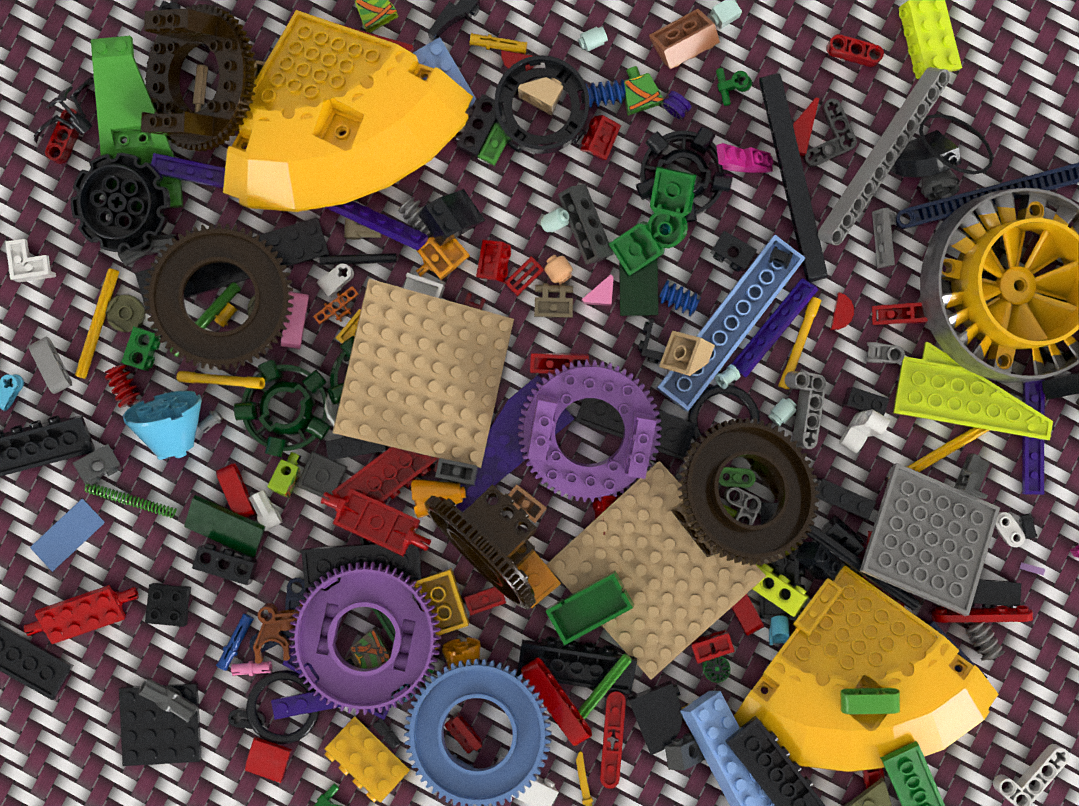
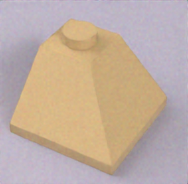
[518,77,563,116]
[659,331,715,376]

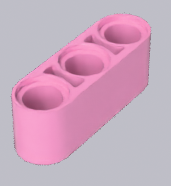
[281,292,309,349]

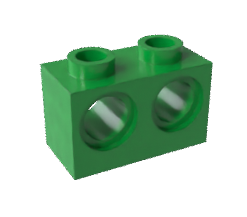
[121,326,161,371]

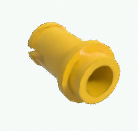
[214,303,237,327]

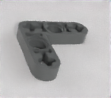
[803,98,857,167]

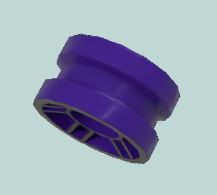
[661,91,692,120]

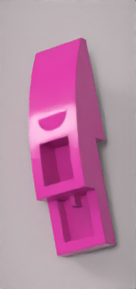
[716,143,773,173]

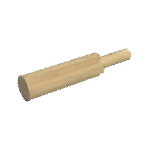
[193,65,208,112]

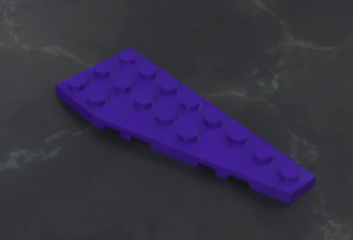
[456,375,574,512]

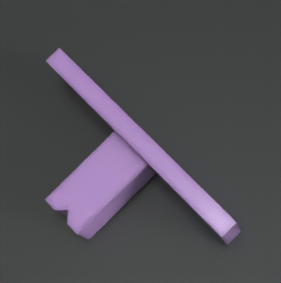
[1019,562,1045,575]

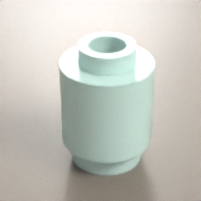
[578,26,608,52]
[541,208,569,232]
[768,398,797,426]

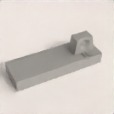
[872,208,896,268]

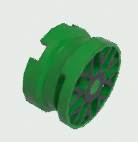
[702,656,731,683]

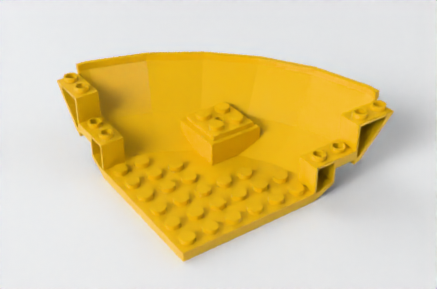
[223,10,473,212]
[734,565,999,772]

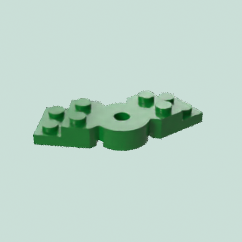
[609,167,696,276]

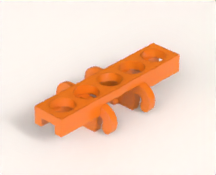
[313,286,359,325]

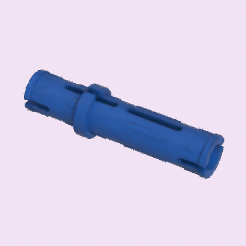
[216,613,254,671]

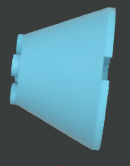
[123,391,202,460]

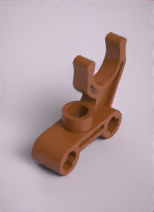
[253,599,306,664]

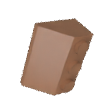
[649,9,720,69]

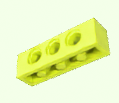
[752,563,809,617]

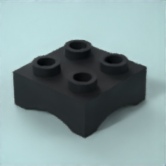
[145,583,191,627]

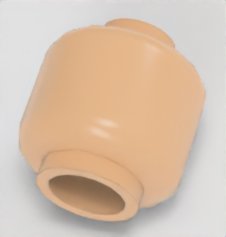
[544,255,573,284]

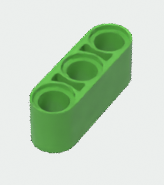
[840,688,900,714]

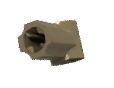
[344,218,382,240]

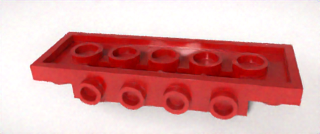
[332,447,439,504]

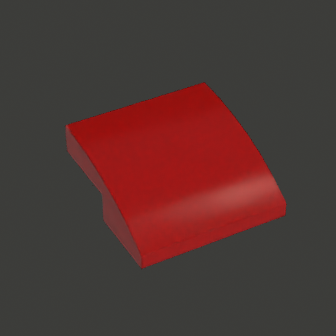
[245,737,292,783]

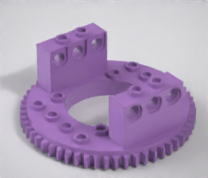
[518,359,662,502]

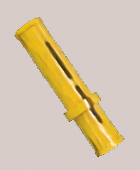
[469,33,527,54]

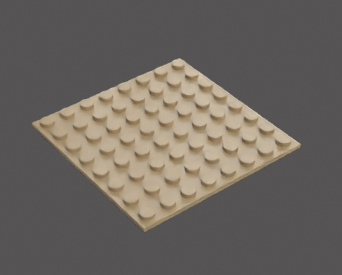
[332,279,514,468]
[546,461,766,679]

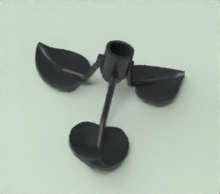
[34,77,94,143]

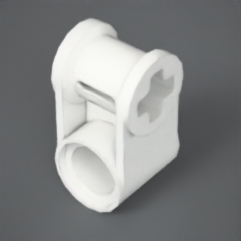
[317,264,354,298]

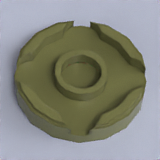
[106,294,145,332]

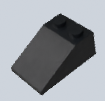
[419,189,485,246]

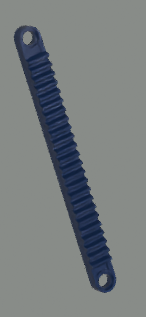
[895,163,1079,229]

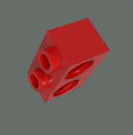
[690,629,735,664]

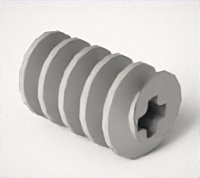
[398,197,432,237]
[965,622,1005,661]

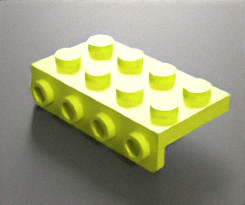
[899,0,962,79]

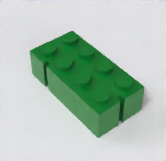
[545,571,634,645]

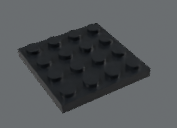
[119,683,202,766]

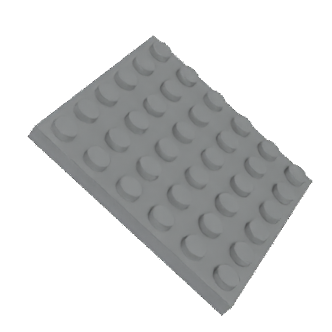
[860,463,1000,616]

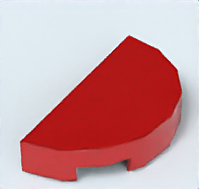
[501,50,536,71]
[830,292,854,330]

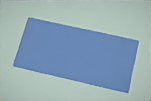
[30,499,105,572]

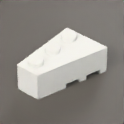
[496,755,559,806]

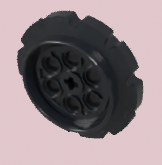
[71,153,170,253]

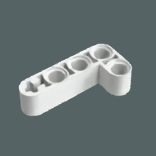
[839,409,890,453]
[993,744,1070,806]

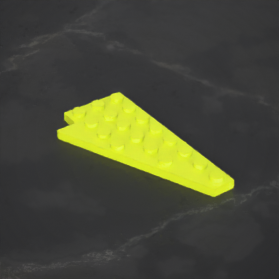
[893,342,1053,440]

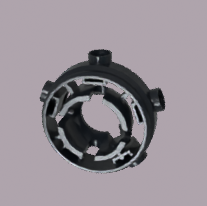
[636,127,733,222]

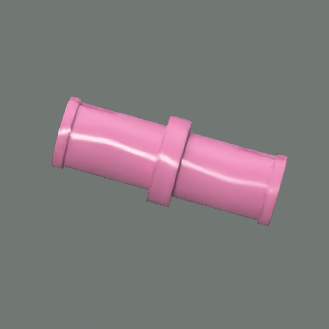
[231,660,272,676]

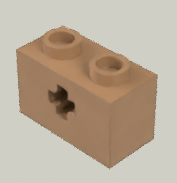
[508,484,547,523]

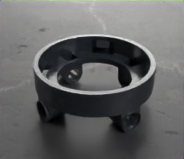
[494,55,589,154]

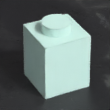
[710,0,742,29]

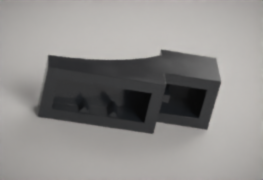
[428,0,481,41]

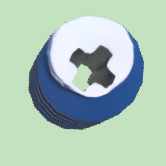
[585,79,625,107]
[659,280,701,317]

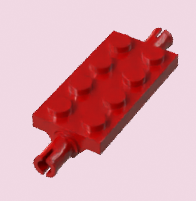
[321,488,431,557]
[24,585,139,644]

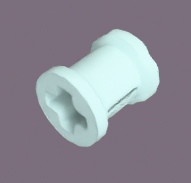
[715,364,740,389]

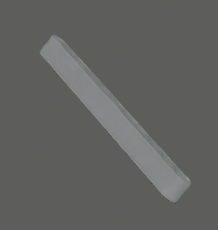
[818,67,950,245]

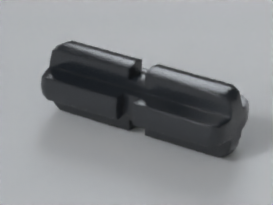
[373,718,401,749]

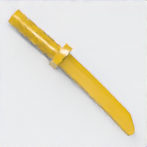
[576,751,593,806]

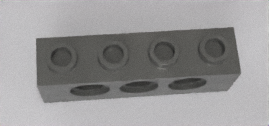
[558,184,614,265]

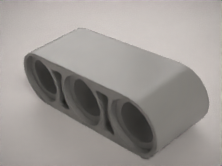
[29,336,72,394]

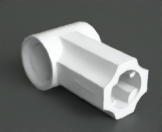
[249,490,282,531]

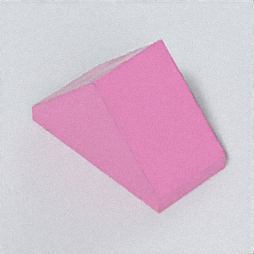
[581,275,614,306]

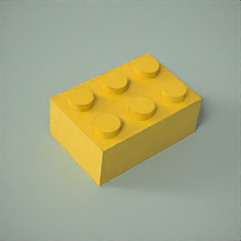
[415,568,470,635]

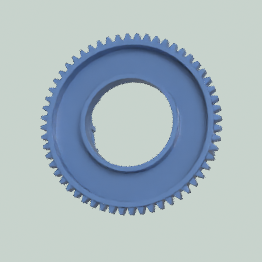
[404,658,552,806]

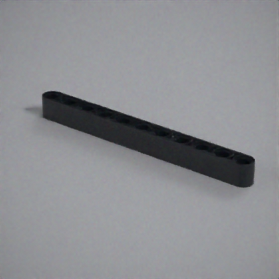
[759,73,828,283]

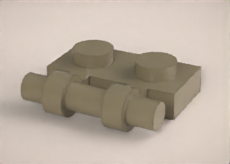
[534,283,573,318]

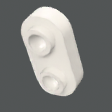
[995,512,1025,547]

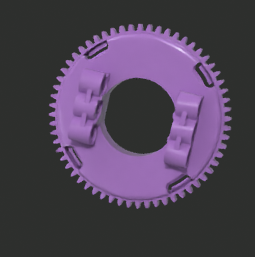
[289,562,441,715]

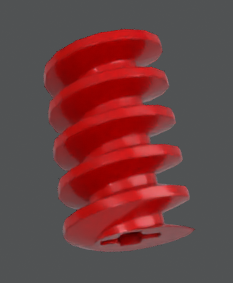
[104,365,140,408]

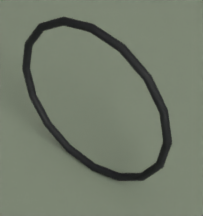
[919,114,993,175]

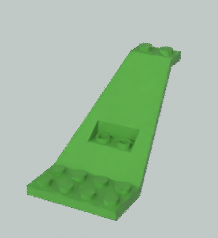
[91,35,183,215]

